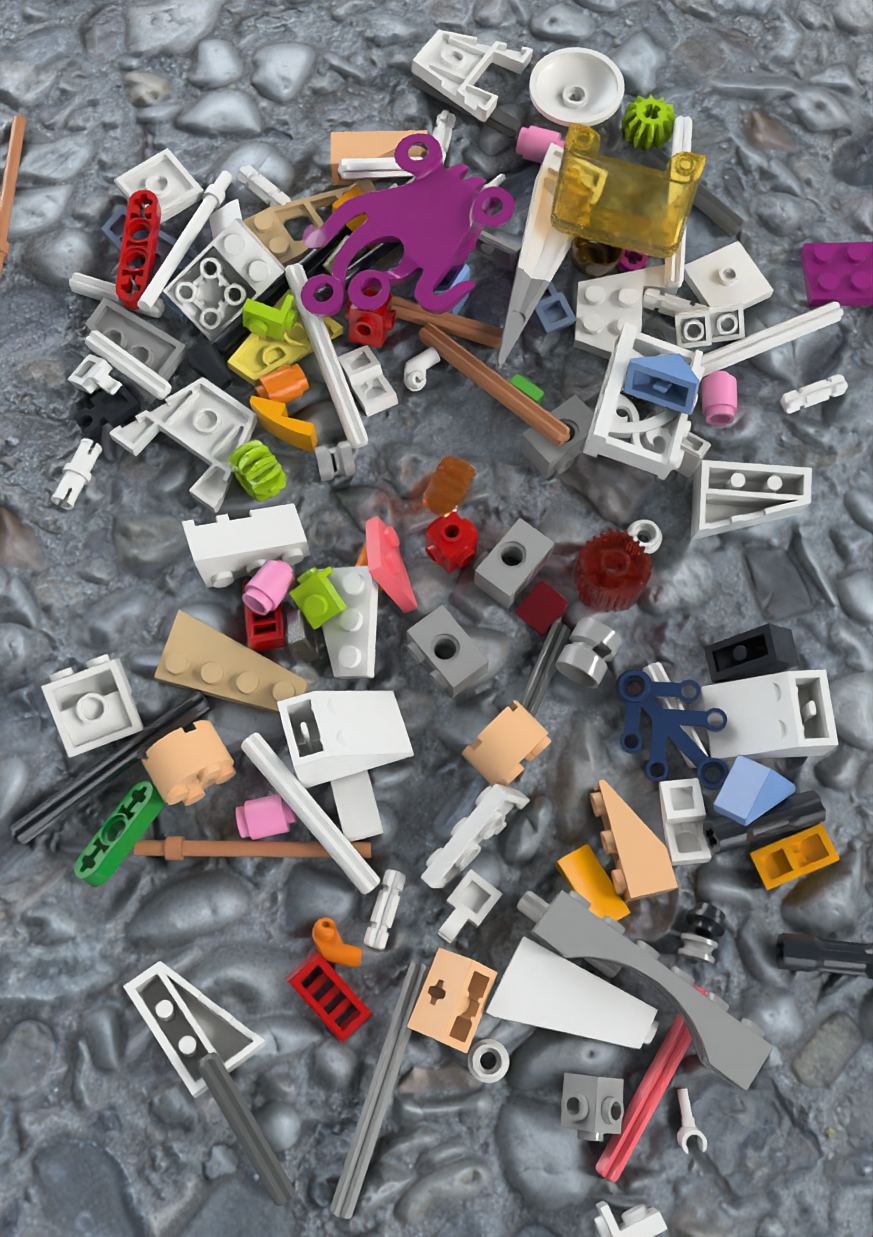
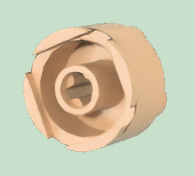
[461,700,551,786]
[141,720,236,806]

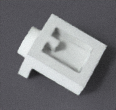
[594,1201,667,1237]

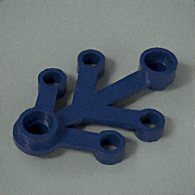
[615,669,729,790]

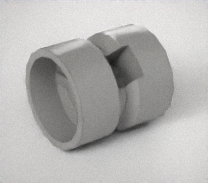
[555,618,622,689]

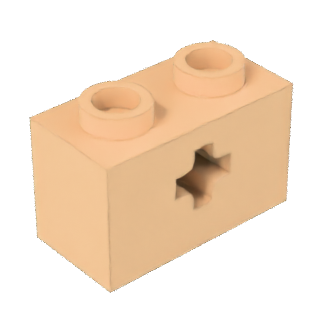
[407,948,498,1053]

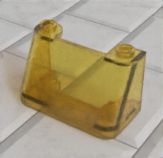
[550,122,707,258]

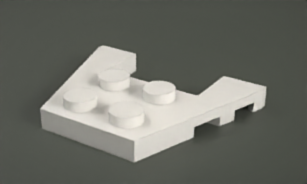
[411,30,533,122]
[573,265,678,360]
[109,377,258,514]

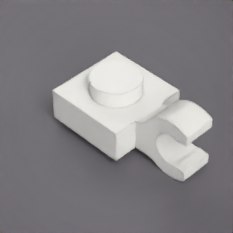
[67,354,122,395]
[438,869,502,944]

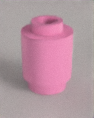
[516,126,565,163]
[701,371,738,426]
[242,560,296,615]
[236,794,296,840]

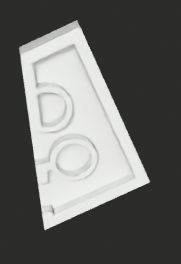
[317,566,378,679]
[421,783,530,888]

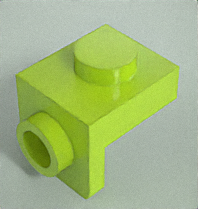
[242,294,298,341]
[289,566,347,630]

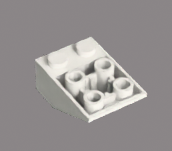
[163,218,285,342]
[701,669,838,761]
[277,691,414,788]

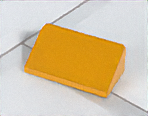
[554,844,631,921]

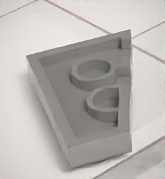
[85,297,188,405]

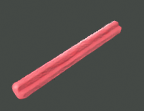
[596,986,707,1182]

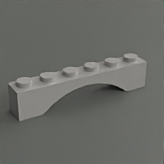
[530,890,773,1091]

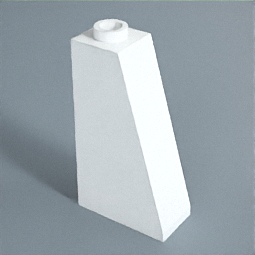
[484,936,659,1049]

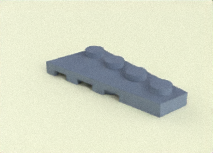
[101,206,199,324]

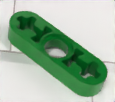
[74,781,164,887]

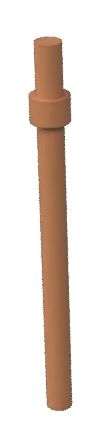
[0,115,26,279]
[134,836,371,860]

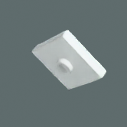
[114,148,204,224]
[684,241,774,310]

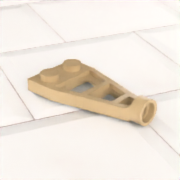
[243,179,376,268]

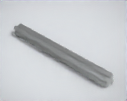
[330,962,430,1219]

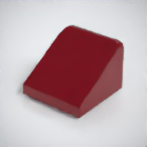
[515,580,568,637]

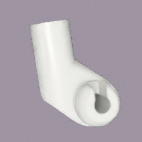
[403,347,440,391]

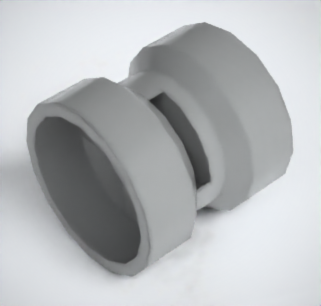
[314,440,356,482]

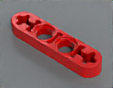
[115,190,161,310]

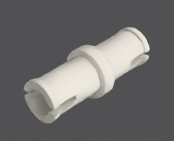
[51,438,102,510]

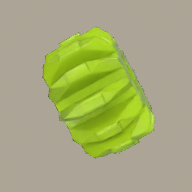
[622,94,677,151]
[229,440,286,502]

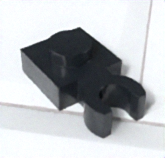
[74,380,142,439]

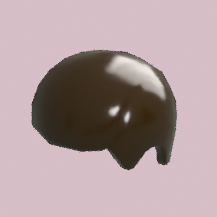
[570,229,623,278]

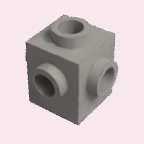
[561,1073,624,1141]

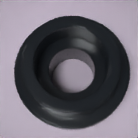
[685,902,726,939]

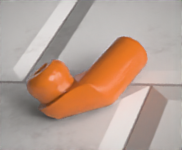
[312,917,363,968]

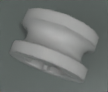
[677,933,718,964]

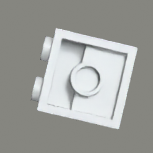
[41,654,144,758]

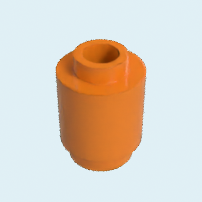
[255,364,309,404]

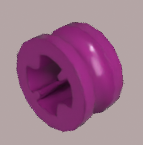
[616,243,648,273]

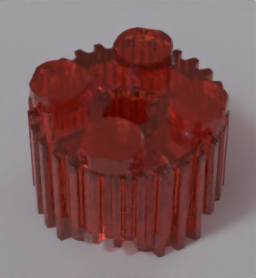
[573,528,653,612]

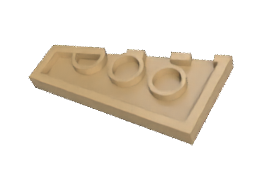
[154,610,309,715]

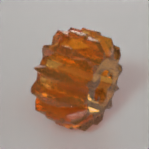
[423,456,476,517]

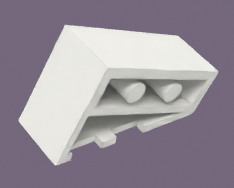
[690,460,812,541]
[182,503,310,588]
[123,961,265,1098]

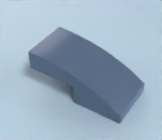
[531,281,577,335]

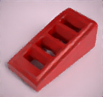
[242,581,288,652]
[285,950,372,1043]

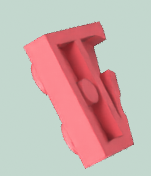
[365,516,417,614]

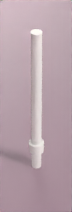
[137,171,233,311]

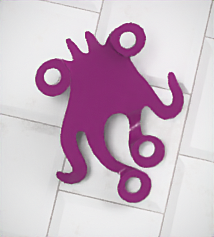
[300,133,515,317]

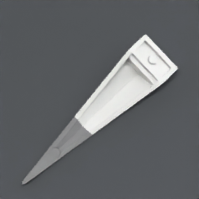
[496,143,609,370]

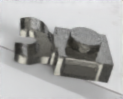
[282,601,319,663]

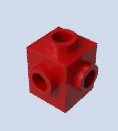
[345,289,396,348]
[425,511,478,574]

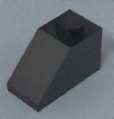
[704,623,800,683]

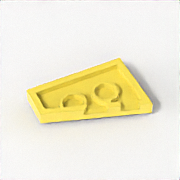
[227,289,343,387]

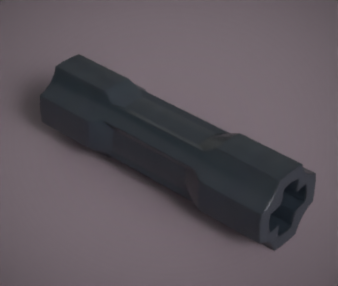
[703,790,826,855]
[776,933,873,979]

